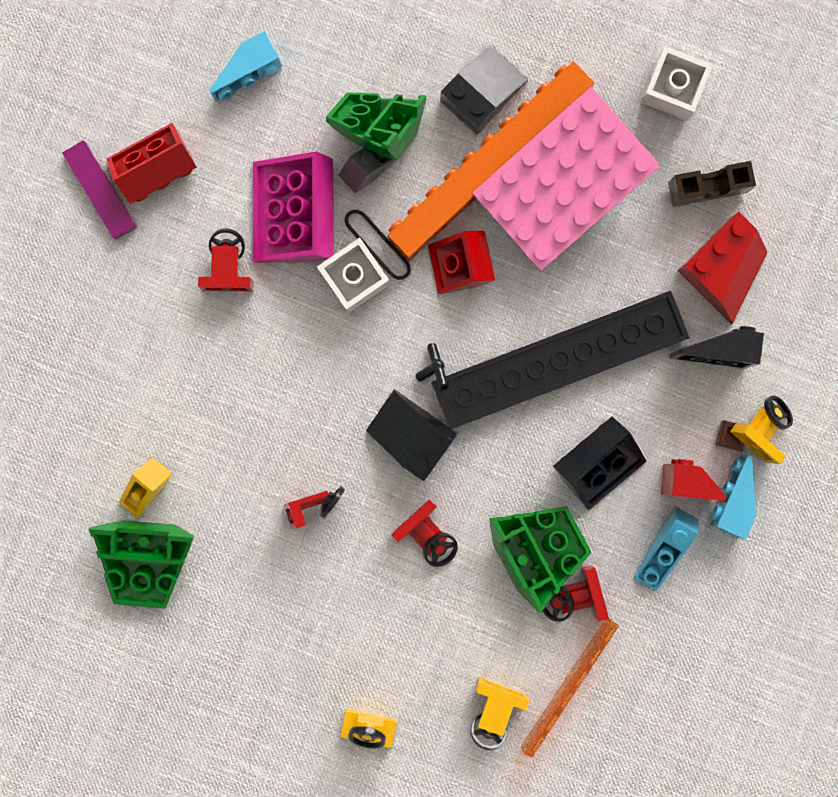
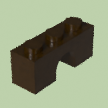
[668,161,756,207]

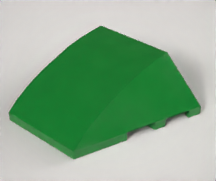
[326,92,427,160]
[489,506,592,613]
[89,520,195,609]

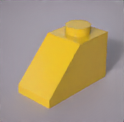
[118,458,172,518]

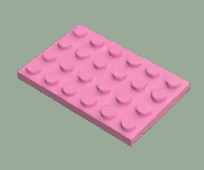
[472,87,661,272]

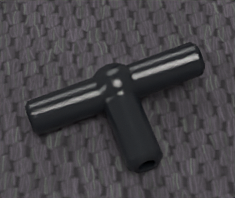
[415,343,449,390]

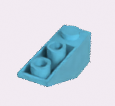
[209,31,282,101]
[710,455,756,539]
[634,507,699,591]

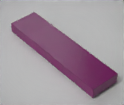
[62,140,137,240]

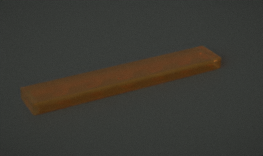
[521,618,619,758]

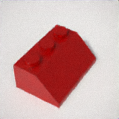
[106,122,197,204]

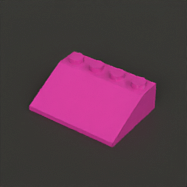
[253,151,334,263]

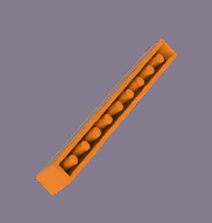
[388,61,595,261]

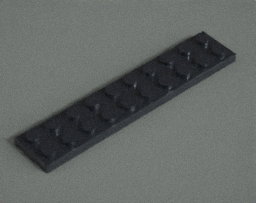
[431,290,690,429]

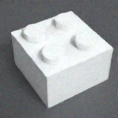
[640,46,713,121]
[317,238,390,313]

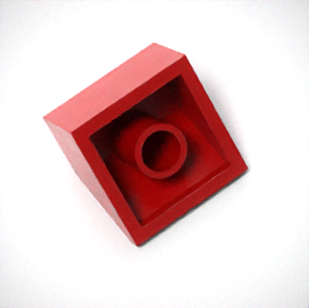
[428,231,495,294]
[661,459,726,501]

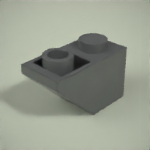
[338,148,396,193]

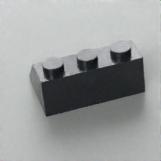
[553,416,647,511]

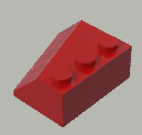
[677,211,768,324]

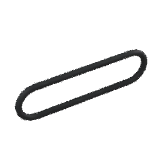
[344,210,411,280]

